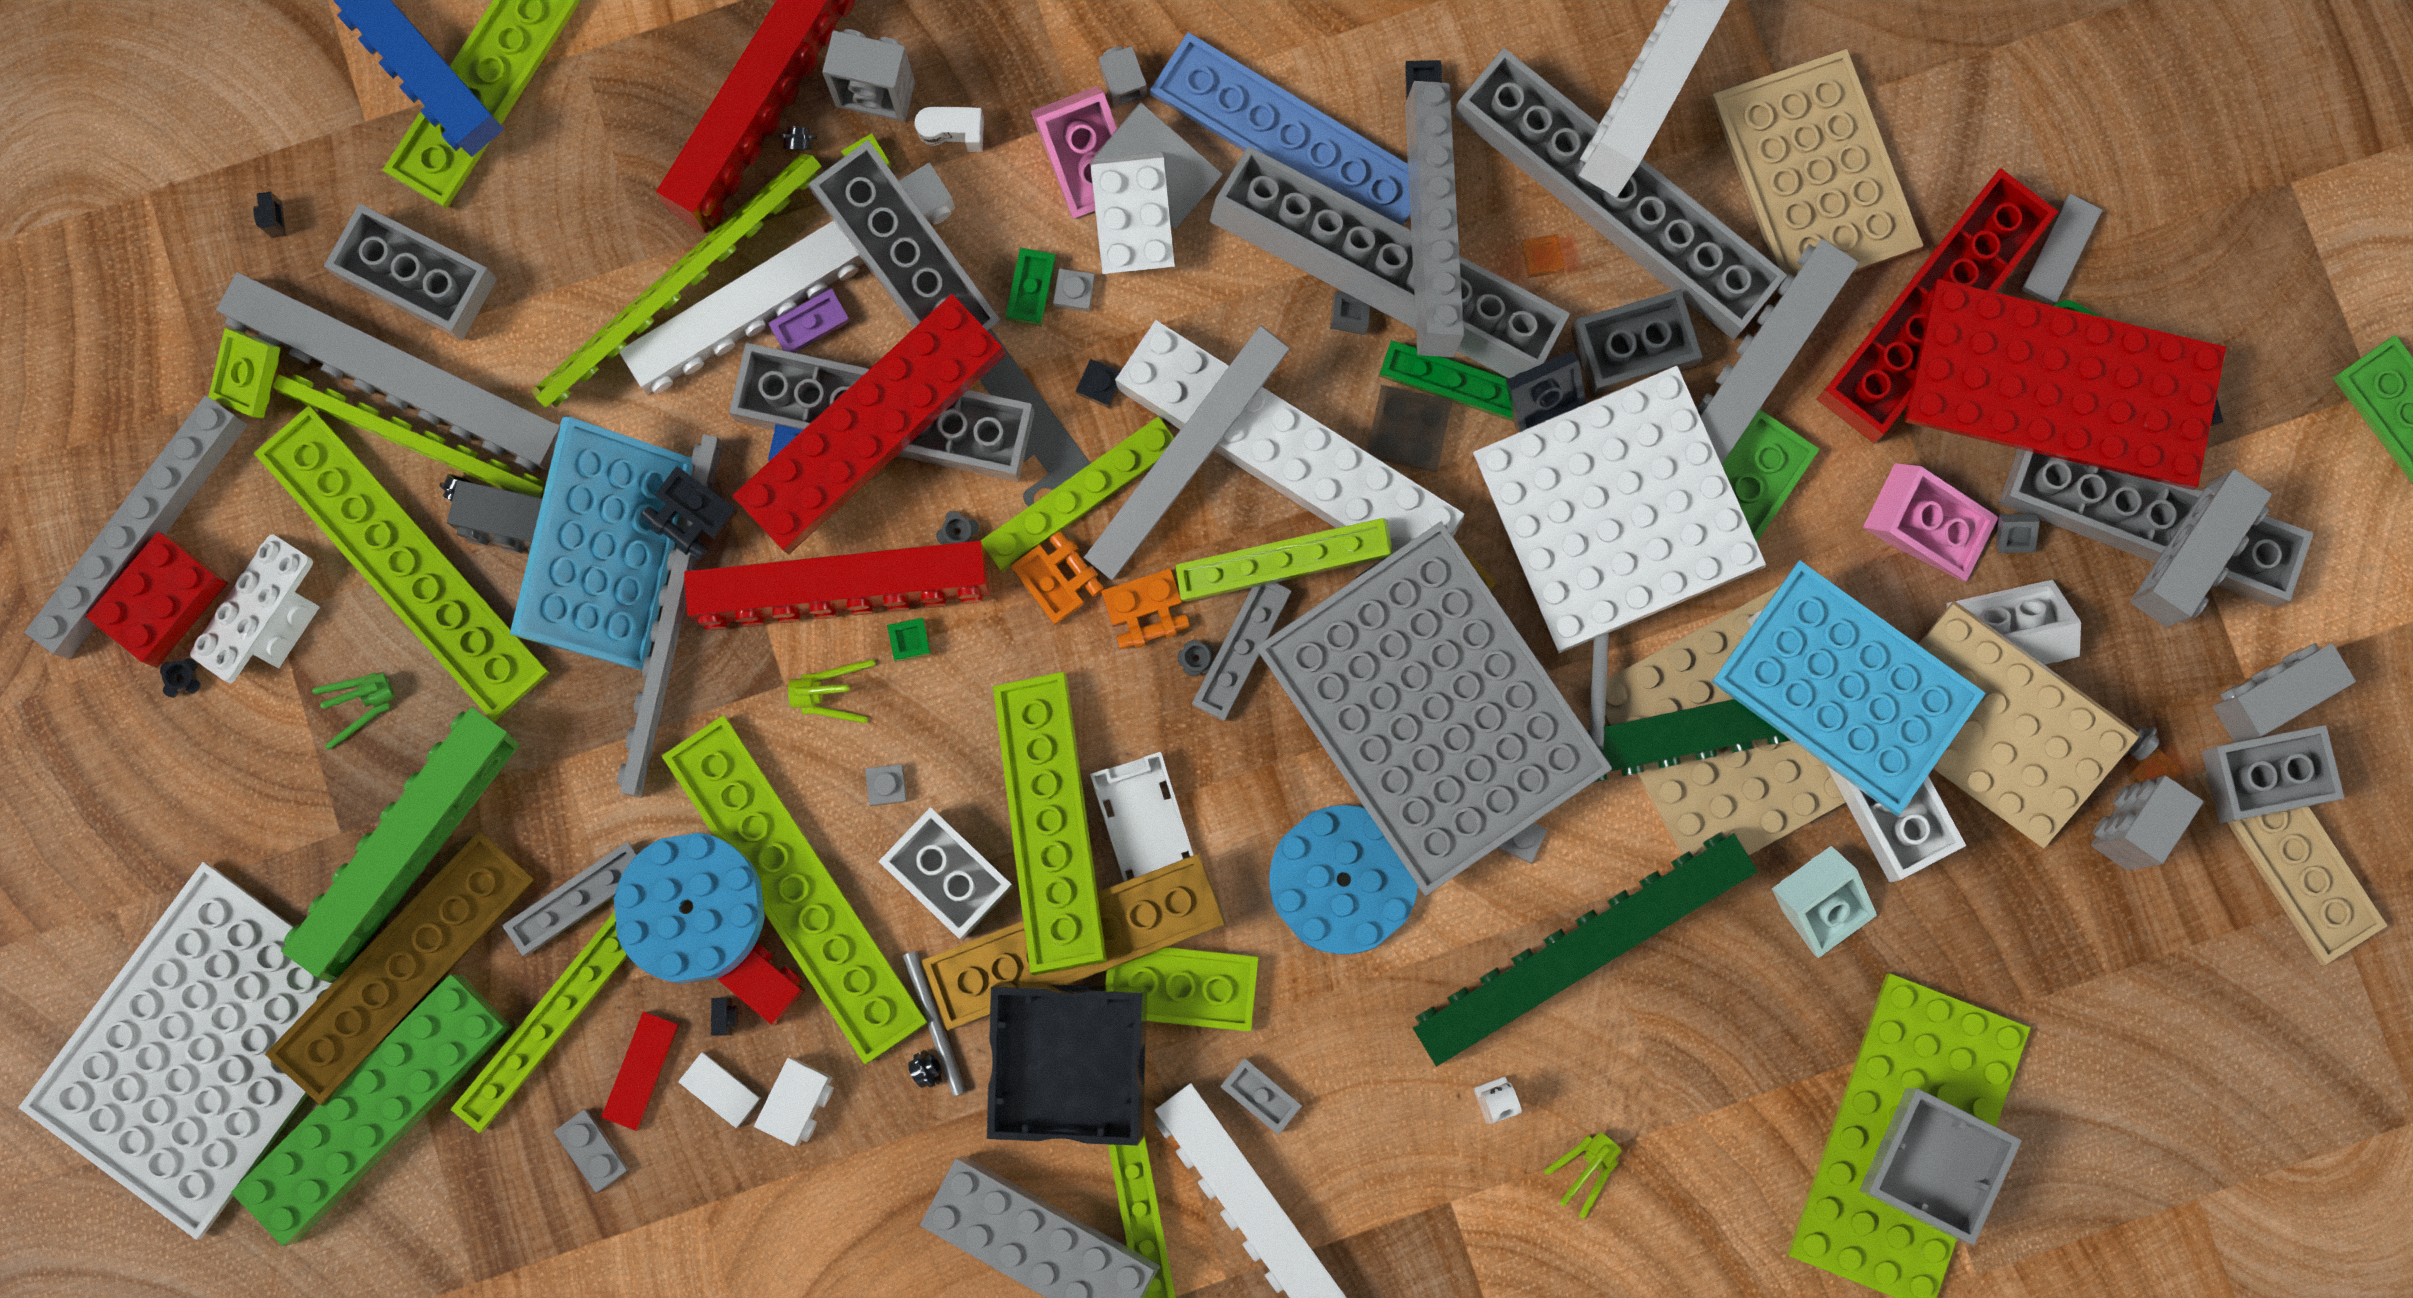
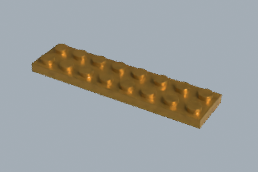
[264,831,536,1106]
[921,854,1226,1030]

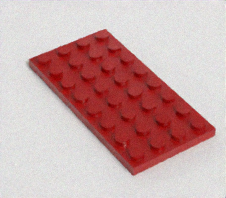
[1904,279,2226,490]

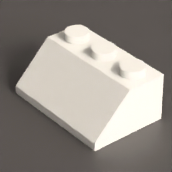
[1947,580,2081,665]

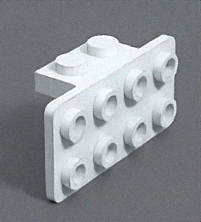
[190,534,320,683]

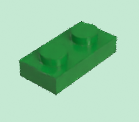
[1005,247,1056,327]

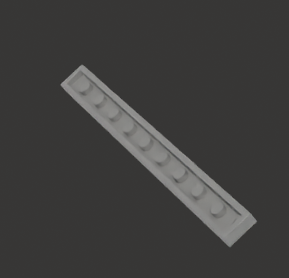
[617,434,723,798]

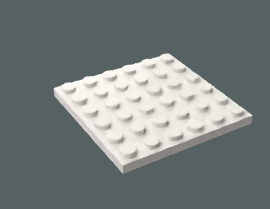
[1473,366,1766,653]

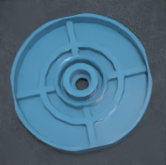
[1269,805,1418,955]
[614,833,765,984]

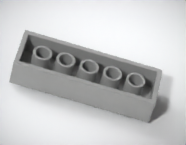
[808,140,1001,330]
[919,1155,1160,1298]

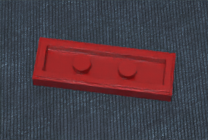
[601,1011,680,1131]

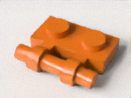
[1010,531,1104,626]
[1101,568,1190,650]

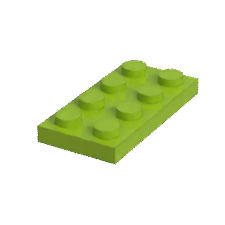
[1105,947,1258,1032]

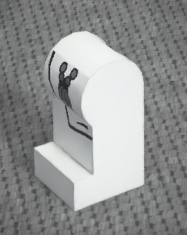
[915,107,984,152]
[1473,1076,1522,1124]

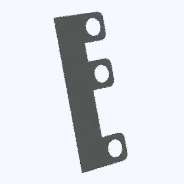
[979,328,1091,507]

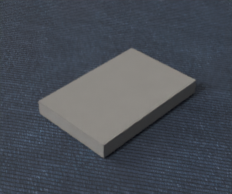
[1093,102,1223,229]

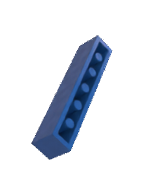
[333,0,504,157]

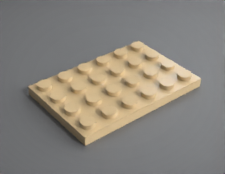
[1710,49,1924,284]
[1918,600,2139,848]

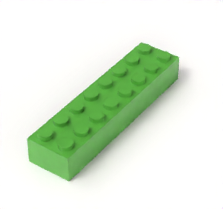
[281,707,520,983]
[231,974,513,1246]

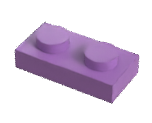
[768,288,850,353]

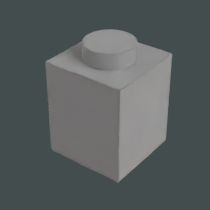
[1098,46,1147,108]

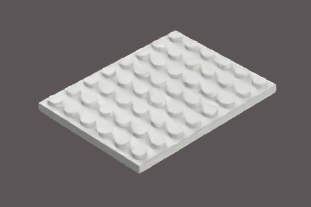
[18,862,332,1240]

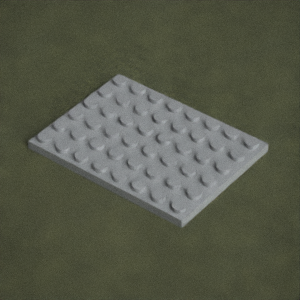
[1255,521,1612,896]

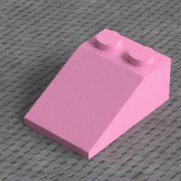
[1031,86,1117,219]
[1863,463,1998,582]

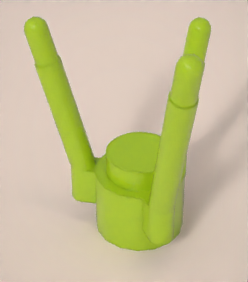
[788,659,876,723]
[1544,1132,1622,1219]

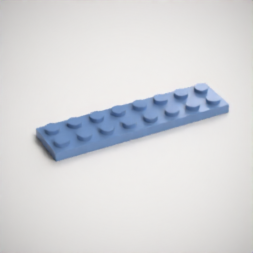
[1150,32,1410,226]

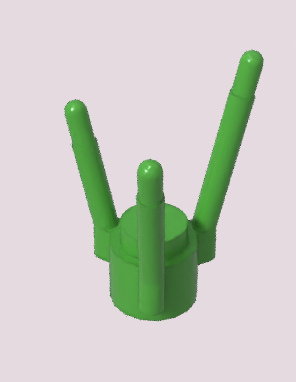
[312,672,396,750]

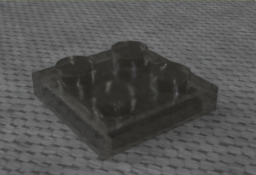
[1367,385,1452,473]

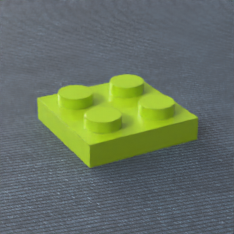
[208,328,281,418]

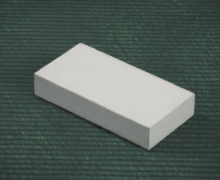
[678,1052,761,1128]

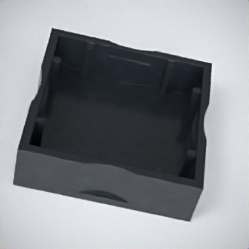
[987,982,1147,1146]

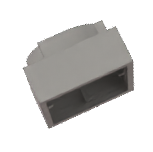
[1859,1088,2022,1245]

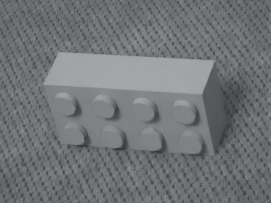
[324,203,497,341]
[2129,469,2272,628]

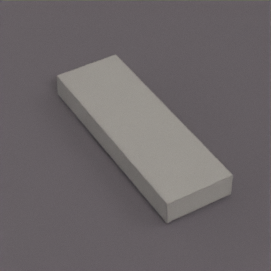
[2021,194,2102,306]

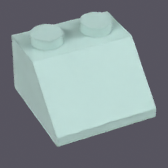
[1772,846,1877,958]

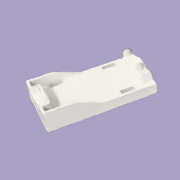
[1090,752,1193,882]

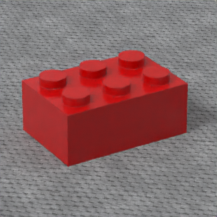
[86,531,228,668]

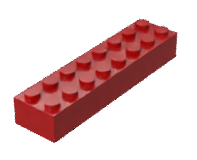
[656,0,855,233]
[1816,168,2059,443]
[732,294,1006,555]
[684,540,991,631]

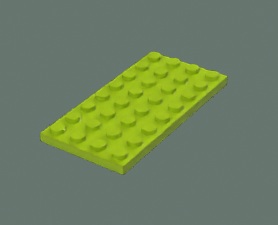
[1787,973,2030,1298]

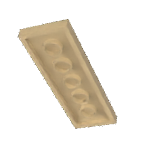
[2196,736,2387,965]

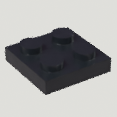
[1505,351,1587,433]

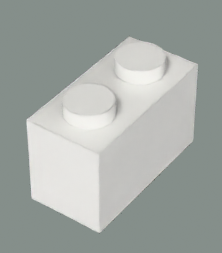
[754,1058,834,1146]

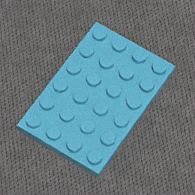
[510,417,694,670]
[1711,560,1986,816]

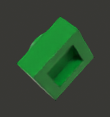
[887,617,931,663]

